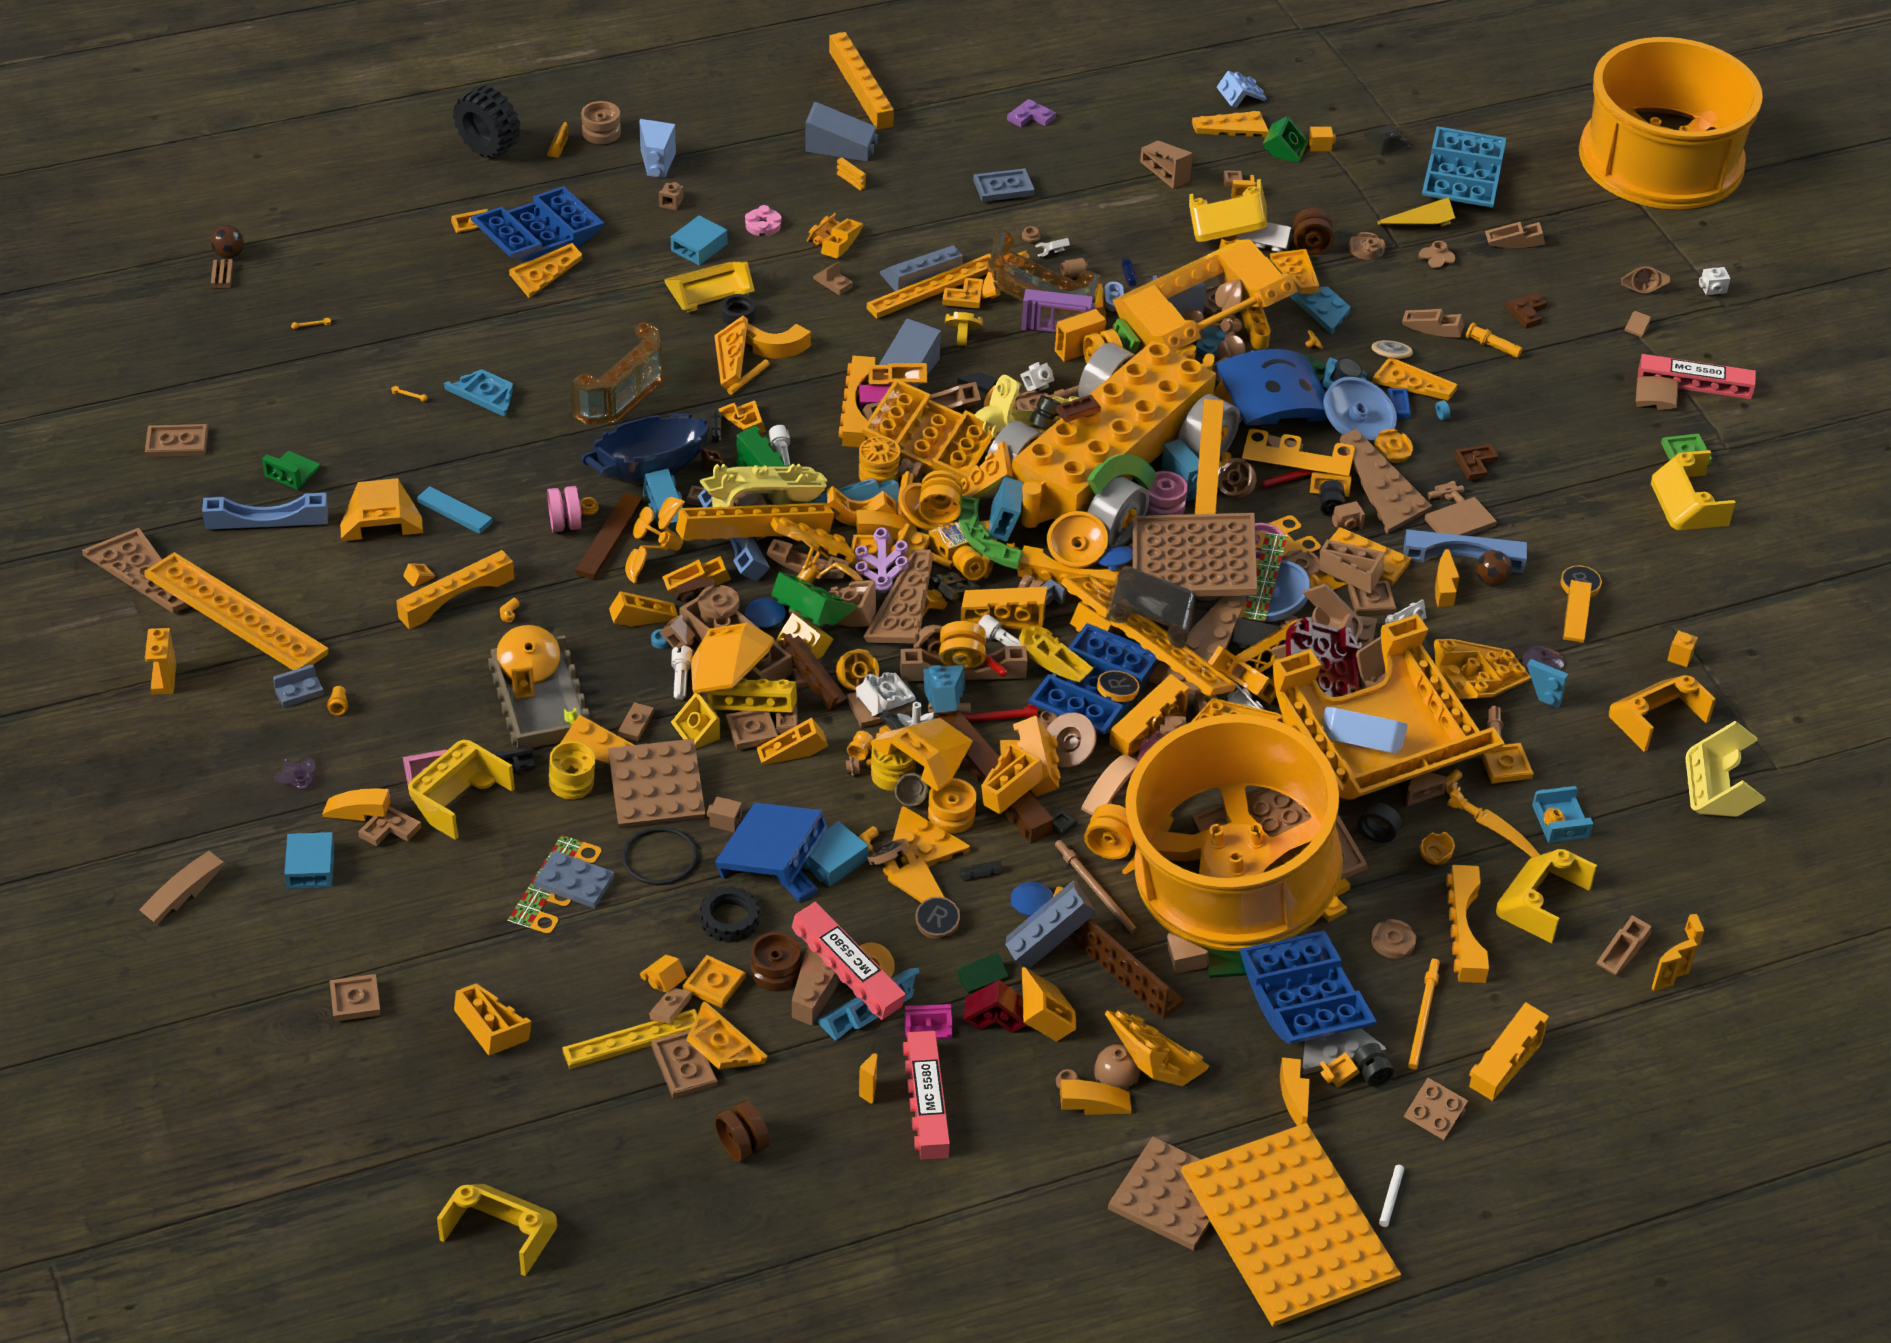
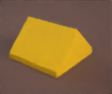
[671,693,720,749]

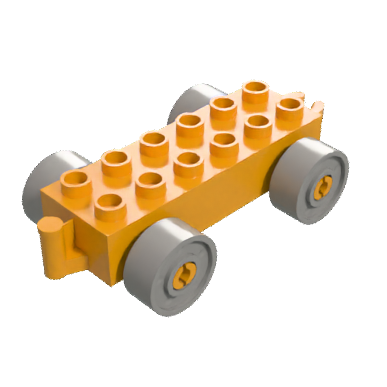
[987,341,1240,547]

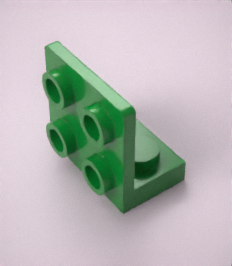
[262,451,320,490]

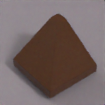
[701,448,725,471]

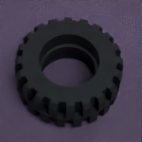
[453,86,521,158]

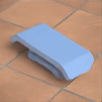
[1322,707,1407,754]

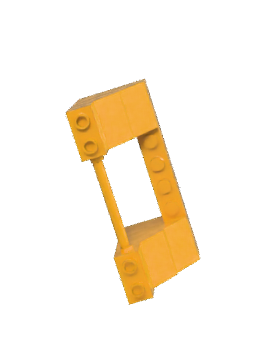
[1113,239,1298,352]

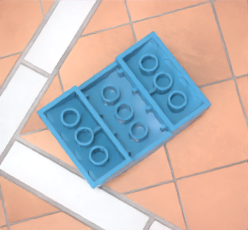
[1422,126,1506,207]

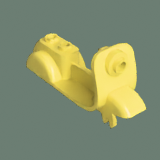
[974,375,1079,438]
[700,464,827,507]

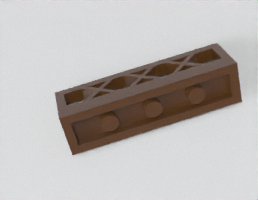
[781,633,847,711]

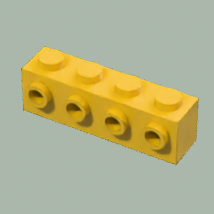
[708,678,797,712]

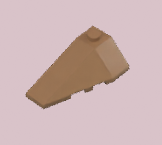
[788,580,876,627]

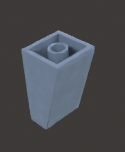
[805,102,878,161]
[879,318,941,388]

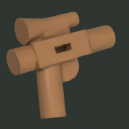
[1428,481,1465,503]

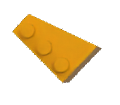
[1013,716,1060,797]

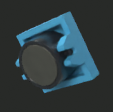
[1322,357,1367,389]

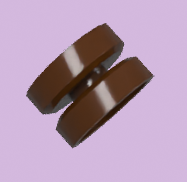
[1292,208,1334,255]
[750,932,801,991]
[714,1100,770,1162]

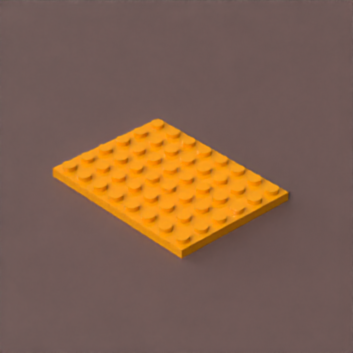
[1181,1123,1401,1327]

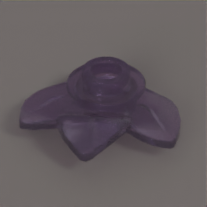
[274,757,316,789]

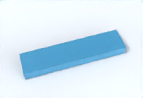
[417,486,493,534]

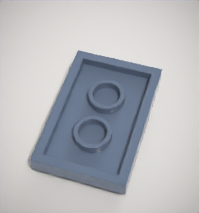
[973,168,1034,202]
[534,850,614,909]

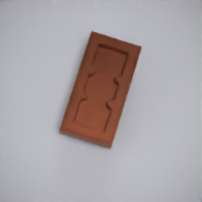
[1056,395,1101,423]

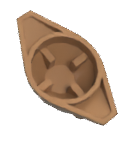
[1621,266,1670,293]

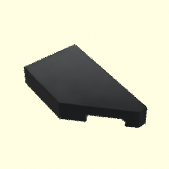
[957,372,997,394]

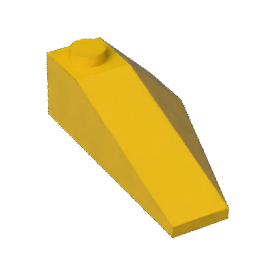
[1377,197,1455,227]

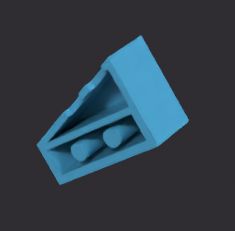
[642,469,683,532]
[923,665,966,713]

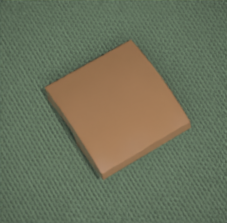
[1636,376,1678,410]

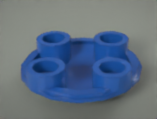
[1096,546,1133,571]
[745,598,786,628]
[1010,882,1053,918]

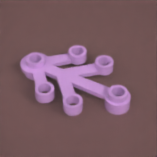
[855,528,909,593]

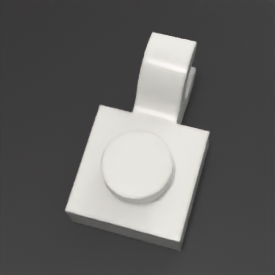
[1035,238,1070,257]

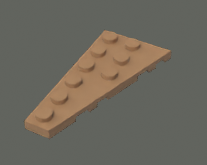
[1340,428,1432,534]
[82,528,190,613]
[864,550,933,643]
[1149,596,1246,695]

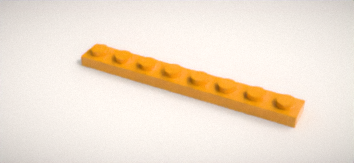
[867,253,996,319]

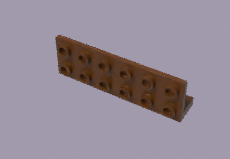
[1070,919,1184,1019]

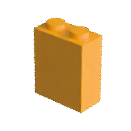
[1055,309,1106,362]

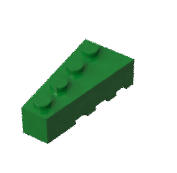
[736,425,790,467]

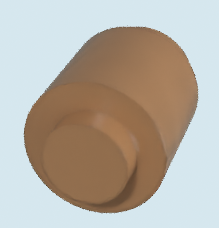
[1060,258,1089,279]

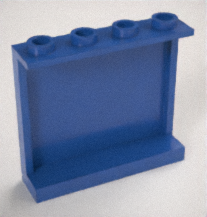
[715,802,828,887]

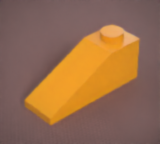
[609,591,678,627]
[757,718,828,765]

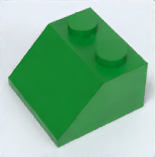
[1263,116,1309,162]

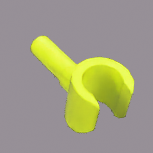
[564,708,577,724]

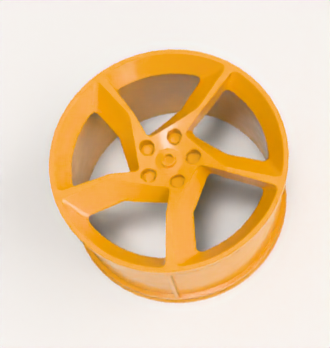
[1579,37,1763,210]
[1126,714,1343,951]

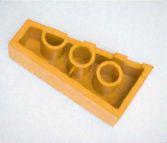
[961,587,1047,630]
[1109,674,1189,756]
[1469,1002,1549,1101]

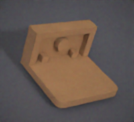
[1356,636,1385,689]

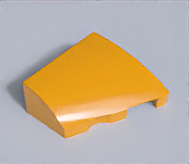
[718,400,766,434]

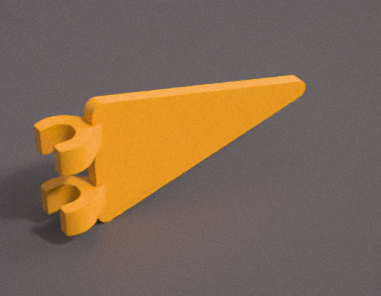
[883,848,945,903]

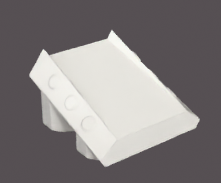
[856,672,916,716]

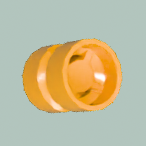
[952,546,987,581]

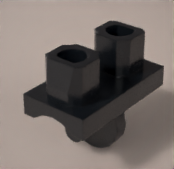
[494,746,535,775]

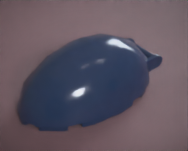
[581,413,709,485]

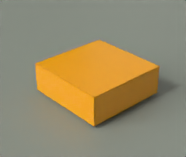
[1685,914,1704,945]

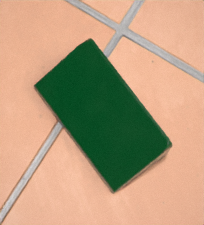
[958,953,1008,994]

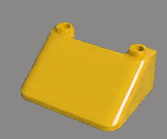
[664,262,755,312]

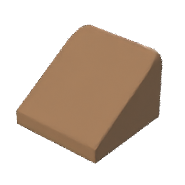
[1624,311,1651,337]

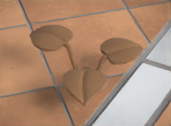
[1181,280,1245,360]

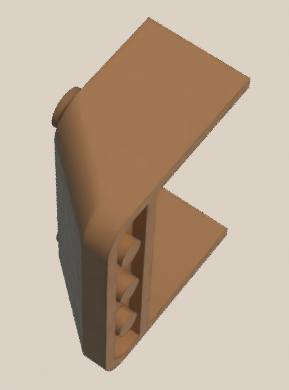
[1271,584,1363,659]

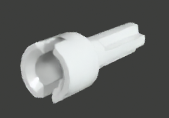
[769,425,791,466]
[978,615,1028,654]
[671,645,693,701]

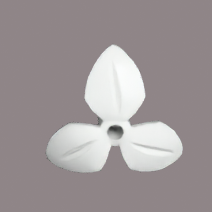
[897,702,934,727]

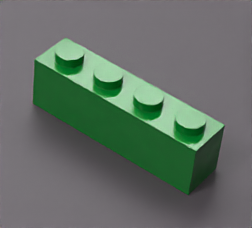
[771,572,857,627]

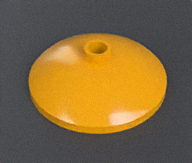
[899,483,954,531]
[1047,511,1108,568]
[497,625,560,683]

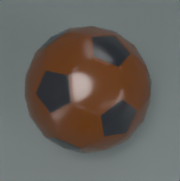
[211,225,244,258]
[1476,550,1512,586]

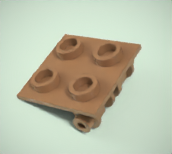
[1403,1078,1468,1140]

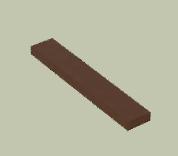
[576,492,643,580]

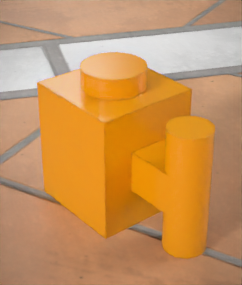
[640,955,687,993]

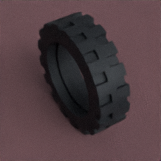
[700,886,760,943]

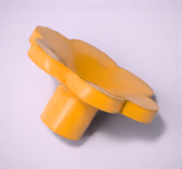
[1305,330,1323,350]

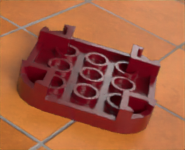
[1286,617,1364,697]

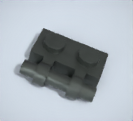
[929,572,981,600]

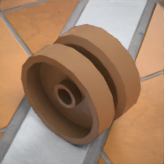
[581,101,621,144]

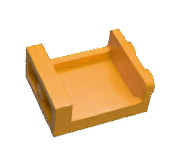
[145,628,176,695]

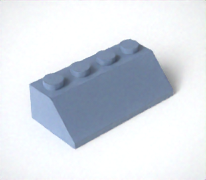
[880,245,963,291]
[1005,879,1097,969]

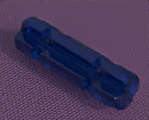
[1121,258,1137,286]

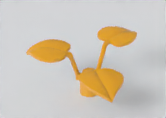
[625,497,685,584]
[788,526,863,583]

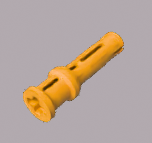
[1466,322,1523,358]

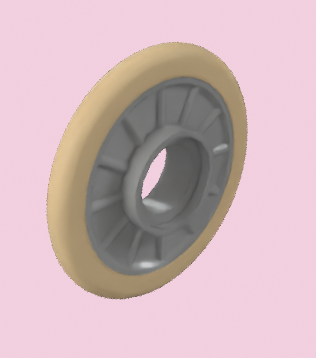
[1372,340,1413,359]

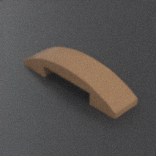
[767,539,850,579]

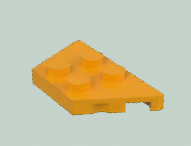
[892,806,970,867]
[686,1002,768,1069]

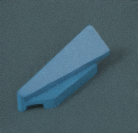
[809,478,900,516]
[816,968,919,1040]

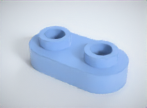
[1104,282,1124,312]

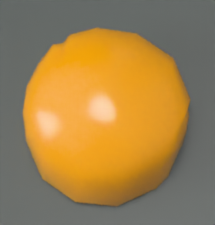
[1420,832,1455,865]

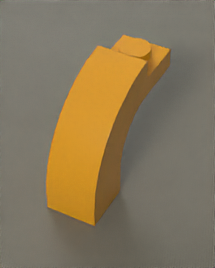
[745,324,811,359]
[827,486,897,527]
[1208,645,1276,704]

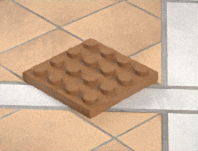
[608,739,705,828]
[1108,1136,1211,1251]

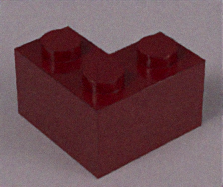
[964,980,1027,1033]

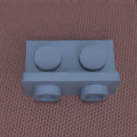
[273,664,324,708]

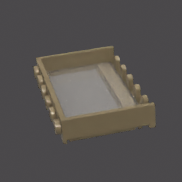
[488,635,593,748]

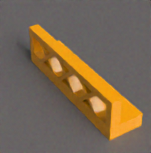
[1236,618,1302,673]

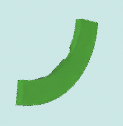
[1087,454,1157,494]
[958,496,1023,569]

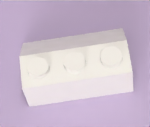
[1236,222,1293,252]

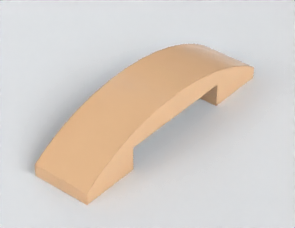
[1081,754,1139,815]

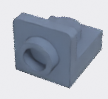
[1041,579,1066,605]

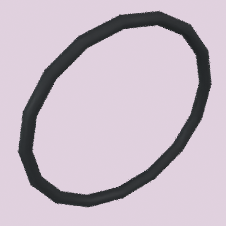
[622,827,698,885]

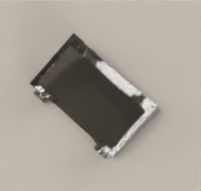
[1106,567,1196,648]

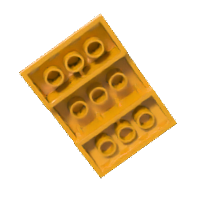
[862,379,993,480]

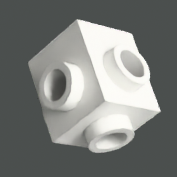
[1699,267,1730,295]
[1020,362,1054,391]

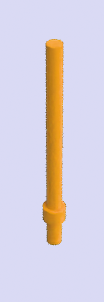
[1408,959,1440,1070]

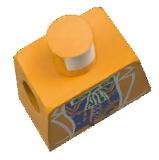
[928,521,973,561]

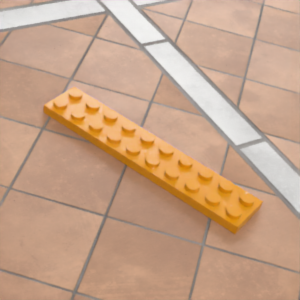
[145,552,329,670]
[1061,574,1237,696]

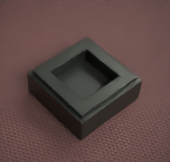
[1051,809,1077,837]

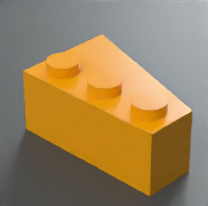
[981,742,1043,814]
[454,983,532,1055]

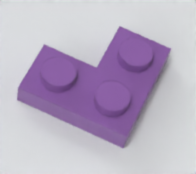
[1007,99,1056,127]

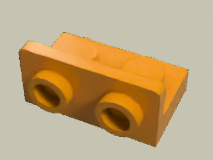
[890,523,931,566]

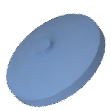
[1323,377,1397,444]
[1240,560,1311,622]

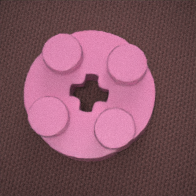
[745,205,781,236]

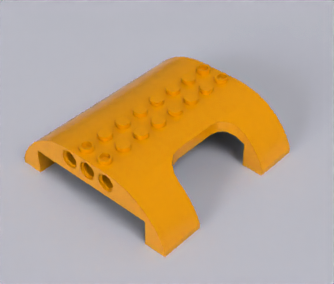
[1273,614,1505,799]

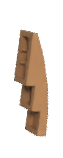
[139,851,225,925]

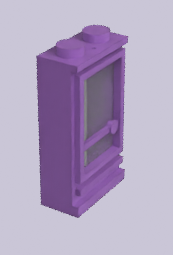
[1021,289,1096,332]

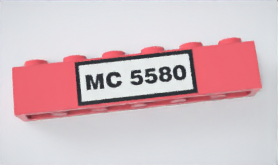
[1638,354,1756,399]
[792,902,906,1020]
[903,1031,950,1160]

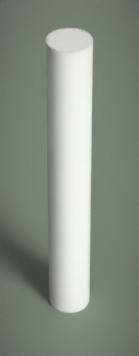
[1379,1165,1404,1227]

